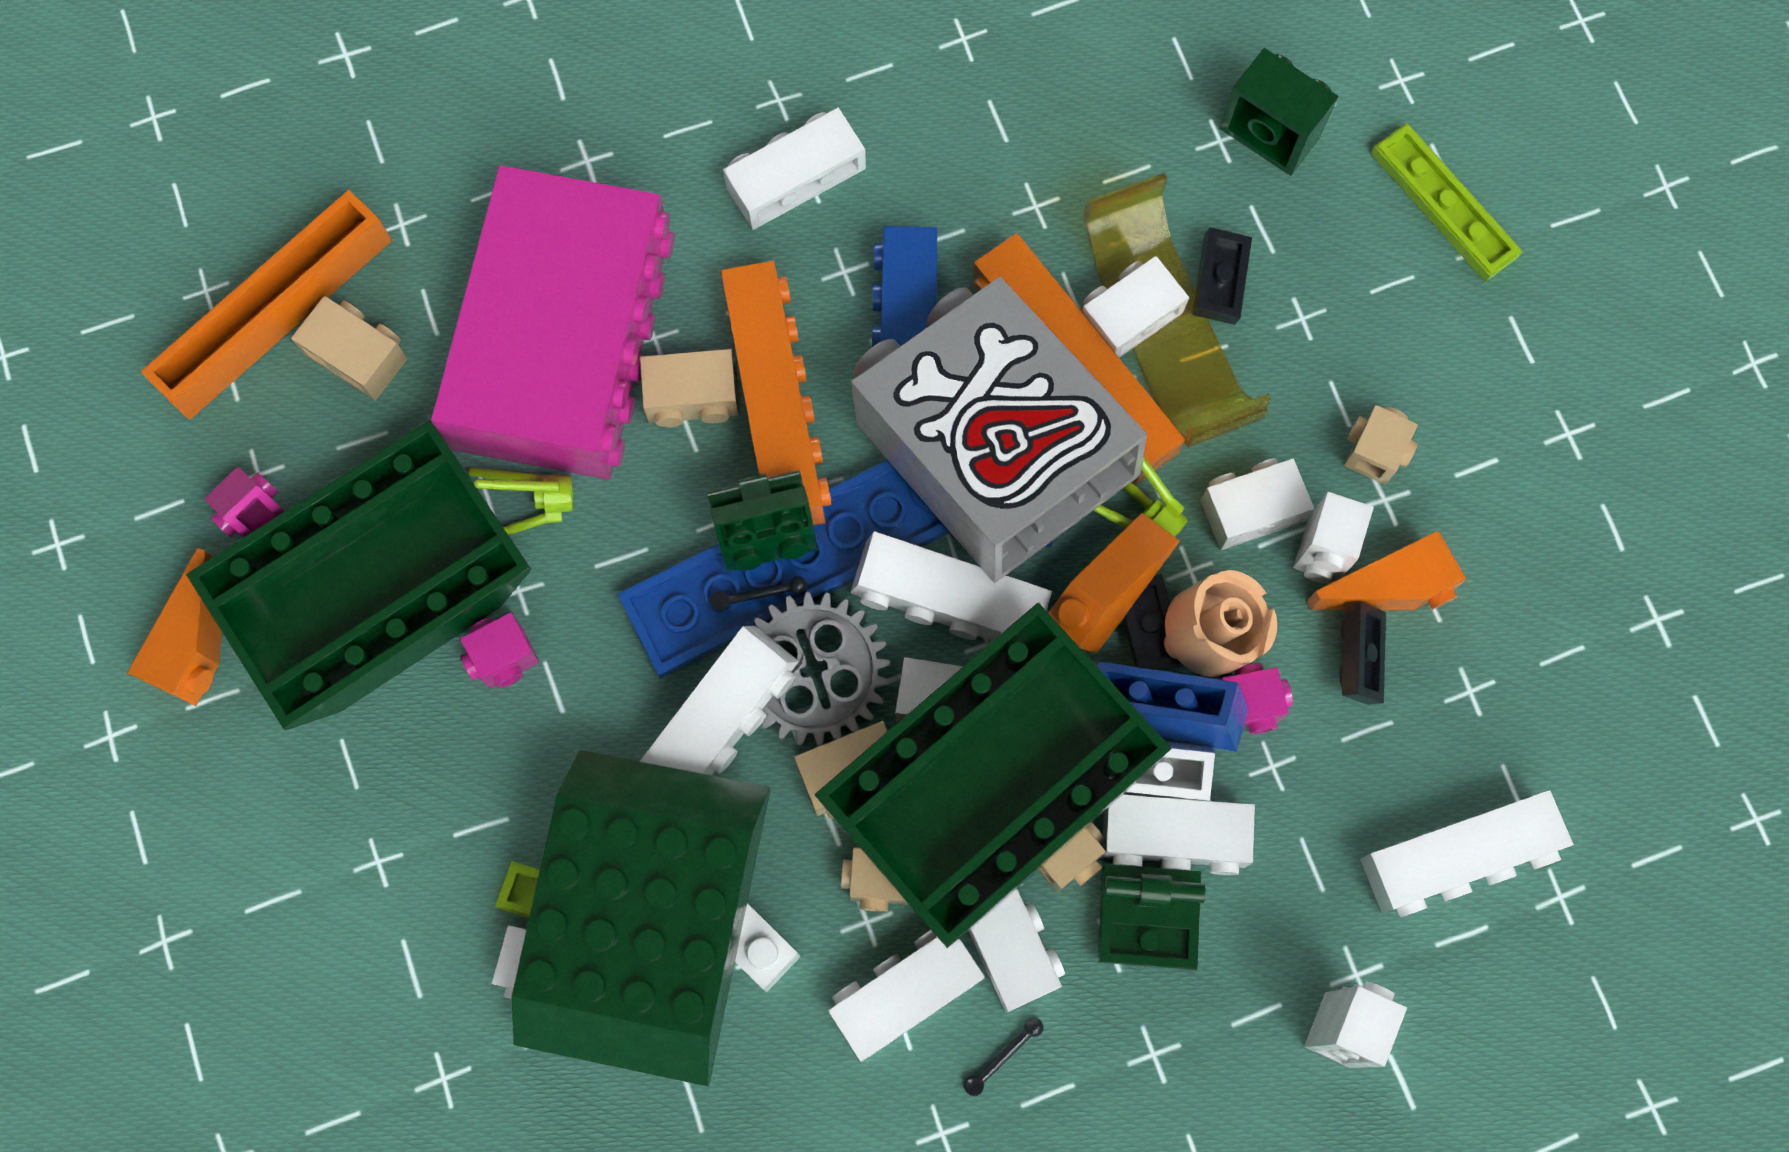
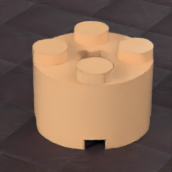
[1164,570,1277,678]

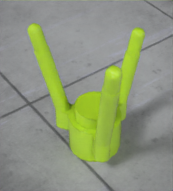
[1093,457,1189,536]
[468,468,573,535]

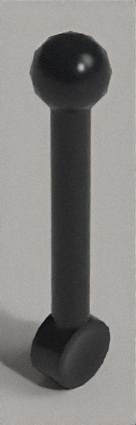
[710,576,807,612]
[964,1017,1044,1096]

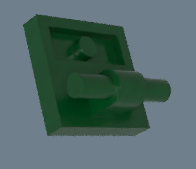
[707,470,818,572]
[1098,864,1206,971]

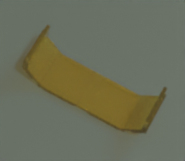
[1083,173,1271,448]

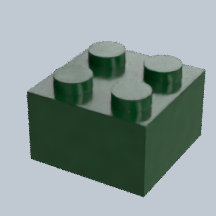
[1219,47,1339,176]

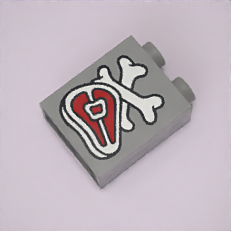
[851,277,1147,583]

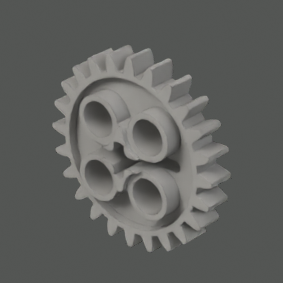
[754,592,890,746]

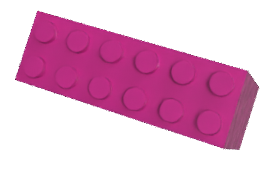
[431,165,675,480]

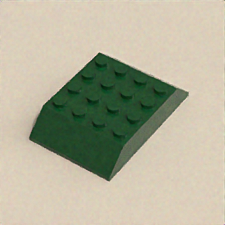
[186,420,532,730]
[814,602,1172,949]
[511,750,771,1087]

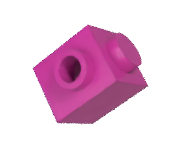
[204,467,285,538]
[460,612,540,688]
[1221,663,1293,735]

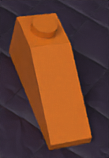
[1048,513,1180,654]
[1306,531,1467,610]
[127,548,222,706]

